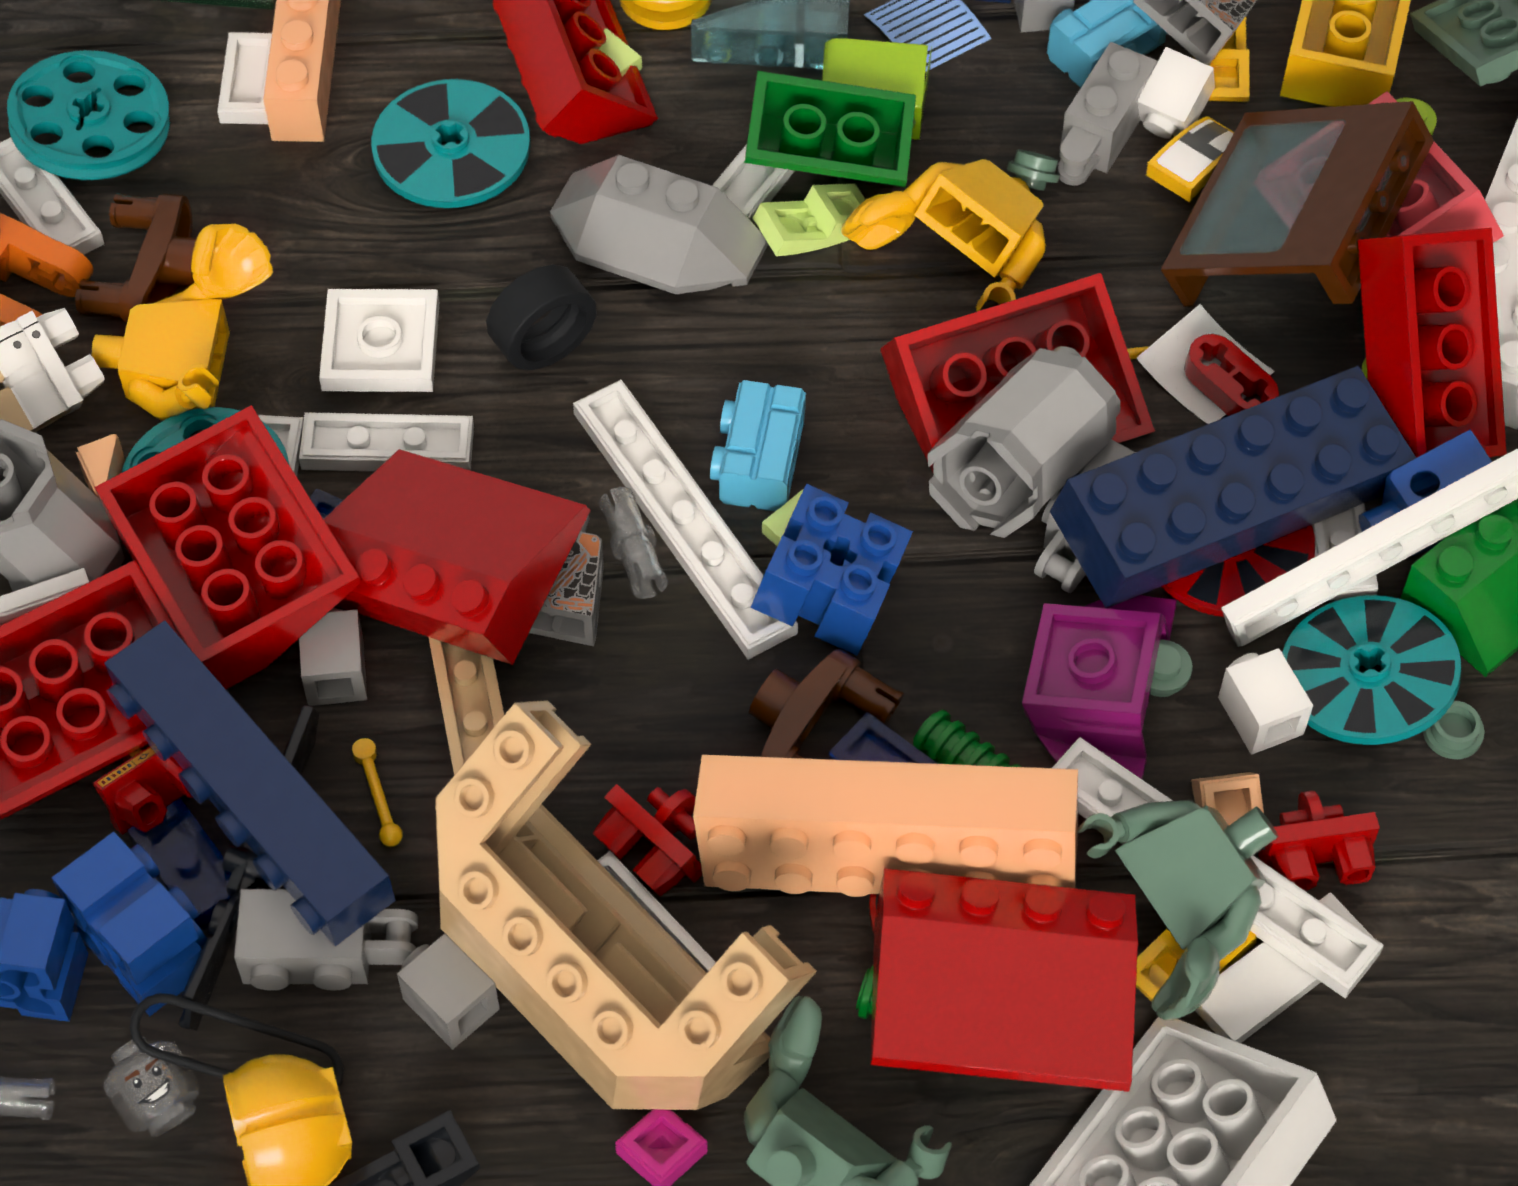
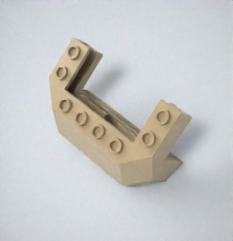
[436,701,817,1110]

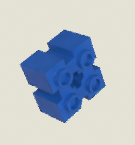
[750,483,913,656]
[52,832,207,1017]
[0,889,89,1022]

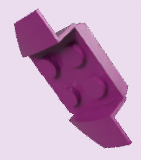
[1022,595,1177,780]

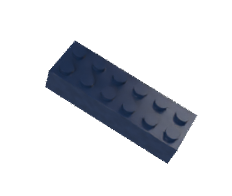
[1050,366,1416,608]

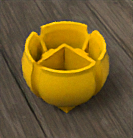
[223,1055,352,1186]

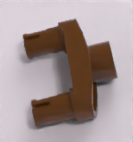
[75,193,197,322]
[748,649,904,759]

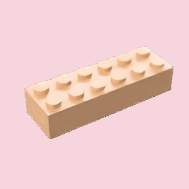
[693,755,1078,897]

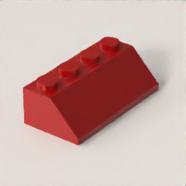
[492,0,658,144]
[1358,227,1507,458]

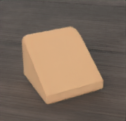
[76,434,125,499]
[1191,772,1264,825]

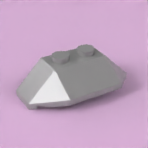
[550,155,768,294]

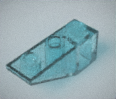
[691,0,850,69]

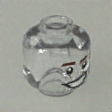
[103,1036,201,1137]

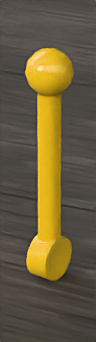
[352,738,403,847]

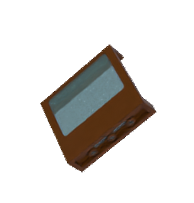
[1160,101,1434,307]

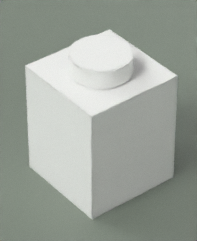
[1137,47,1215,139]
[1218,648,1313,755]

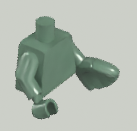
[1077,800,1279,1020]
[744,996,952,1186]

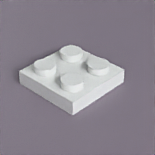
[319,289,439,392]

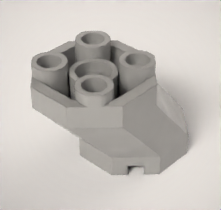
[927,346,1120,538]
[0,419,125,592]

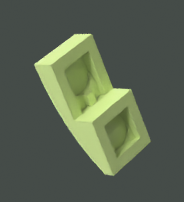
[753,183,865,256]

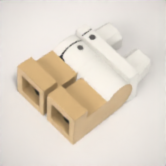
[0,308,105,432]

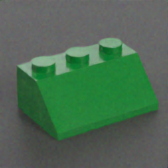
[744,71,916,187]
[1400,499,1518,677]

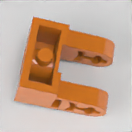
[0,213,94,326]

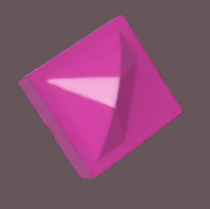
[615,1109,708,1186]

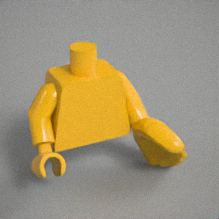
[841,159,1046,311]
[92,223,273,421]

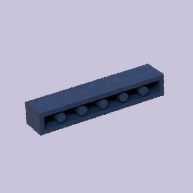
[104,620,396,947]

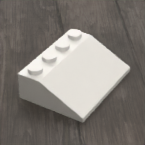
[1029,1017,1337,1186]

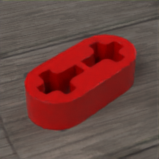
[1184,334,1279,416]

